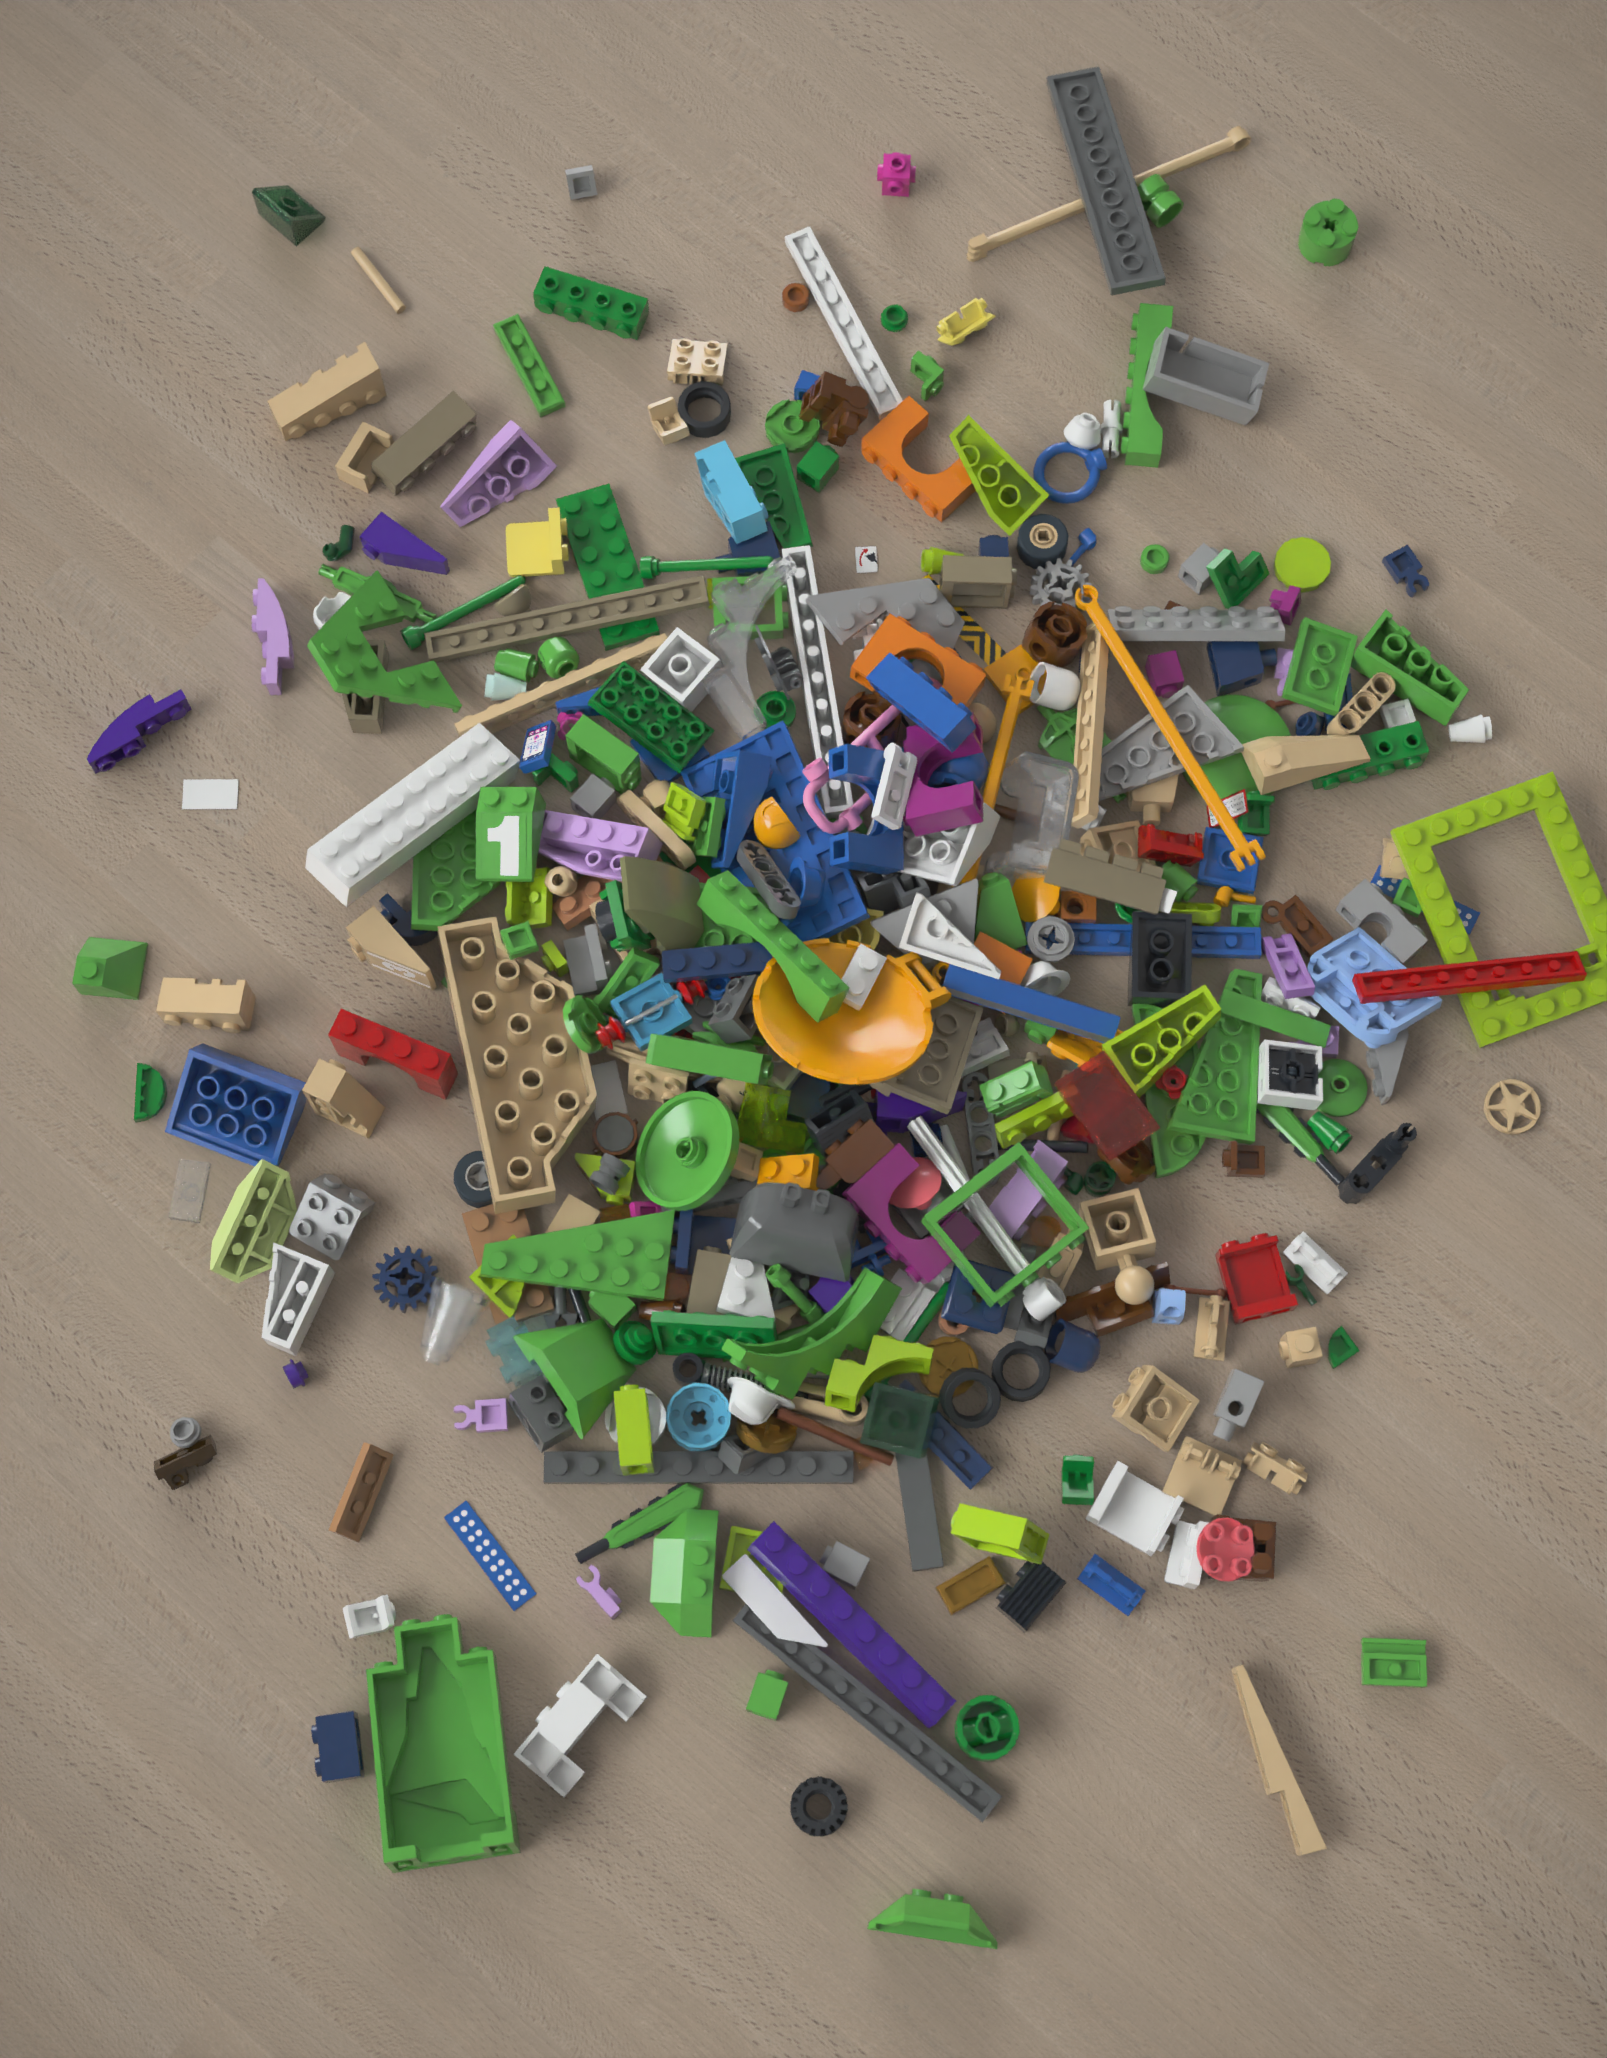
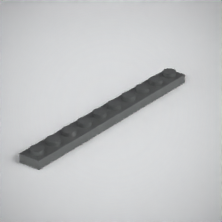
[543,1451,853,1484]
[733,1604,1002,1822]

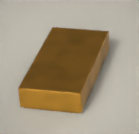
[936,1556,1005,1616]

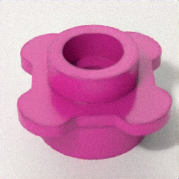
[557,711,584,740]

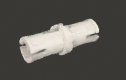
[1100,400,1122,458]

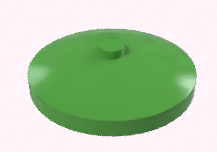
[1182,695,1291,799]
[635,1091,739,1211]

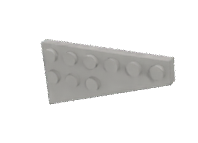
[1052,685,1244,810]

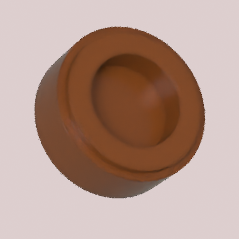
[782,283,810,312]

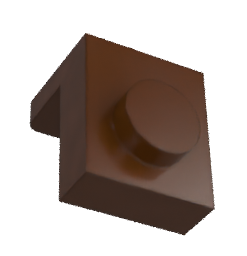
[1222,1141,1265,1178]

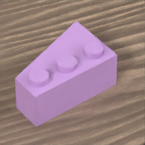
[989,1140,1068,1241]

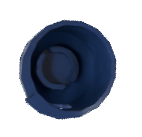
[1045,1319,1100,1373]

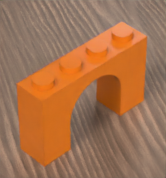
[861,396,976,523]
[850,613,986,708]

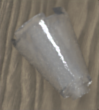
[419,1276,491,1365]

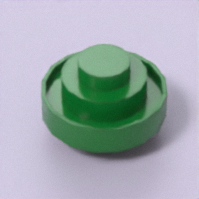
[754,691,796,730]
[613,1321,657,1365]

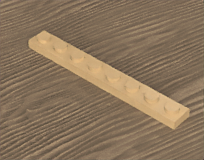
[1069,621,1111,829]
[454,633,667,737]

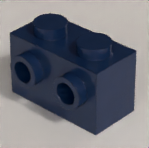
[311,1711,365,1783]

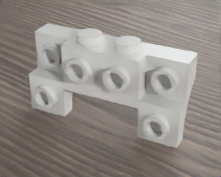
[514,1654,647,1798]

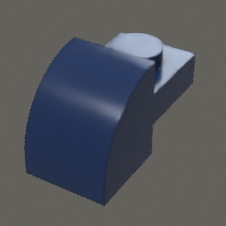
[379,893,438,946]

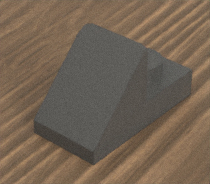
[1014,1305,1054,1350]

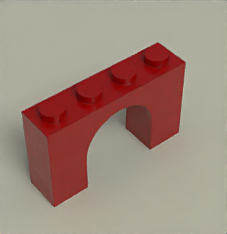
[328,1008,458,1100]

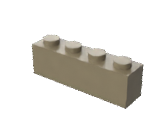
[372,391,477,496]

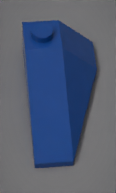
[711,750,773,869]

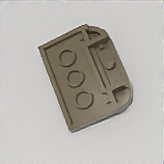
[870,985,984,1114]

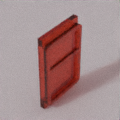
[1054,1051,1160,1161]

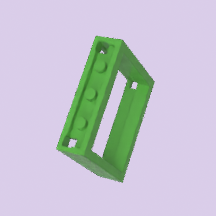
[921,1142,1089,1308]

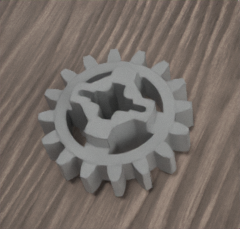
[1030,558,1092,612]

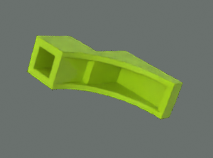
[825,1335,934,1412]

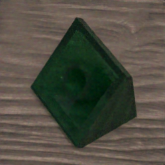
[252,185,326,247]

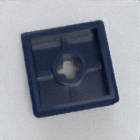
[941,1259,1015,1334]

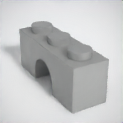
[1336,878,1428,966]

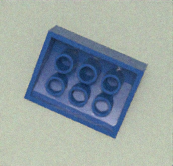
[165,1043,307,1167]

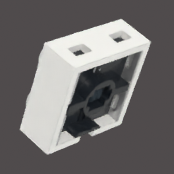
[1257,1039,1323,1110]

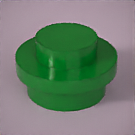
[881,304,908,332]

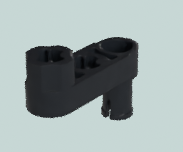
[1338,1123,1417,1204]

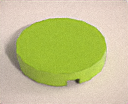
[1273,537,1331,593]

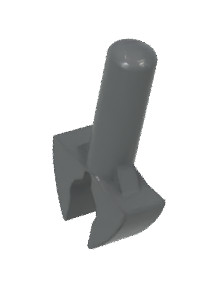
[544,1287,578,1328]

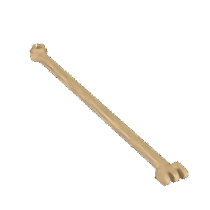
[967,126,1251,262]

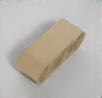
[1327,672,1396,735]

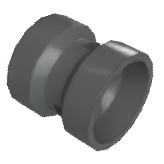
[589,1153,630,1195]

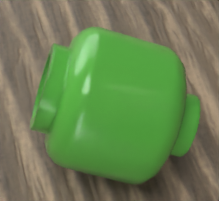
[537,637,580,679]

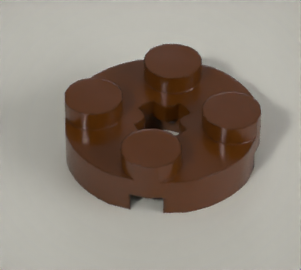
[1097,1128,1155,1185]

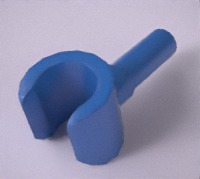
[1067,528,1096,566]

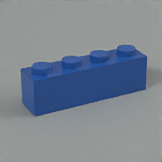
[866,652,976,753]

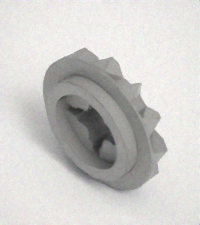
[1027,916,1075,963]

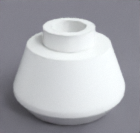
[1064,413,1101,449]

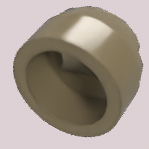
[994,1013,1020,1037]

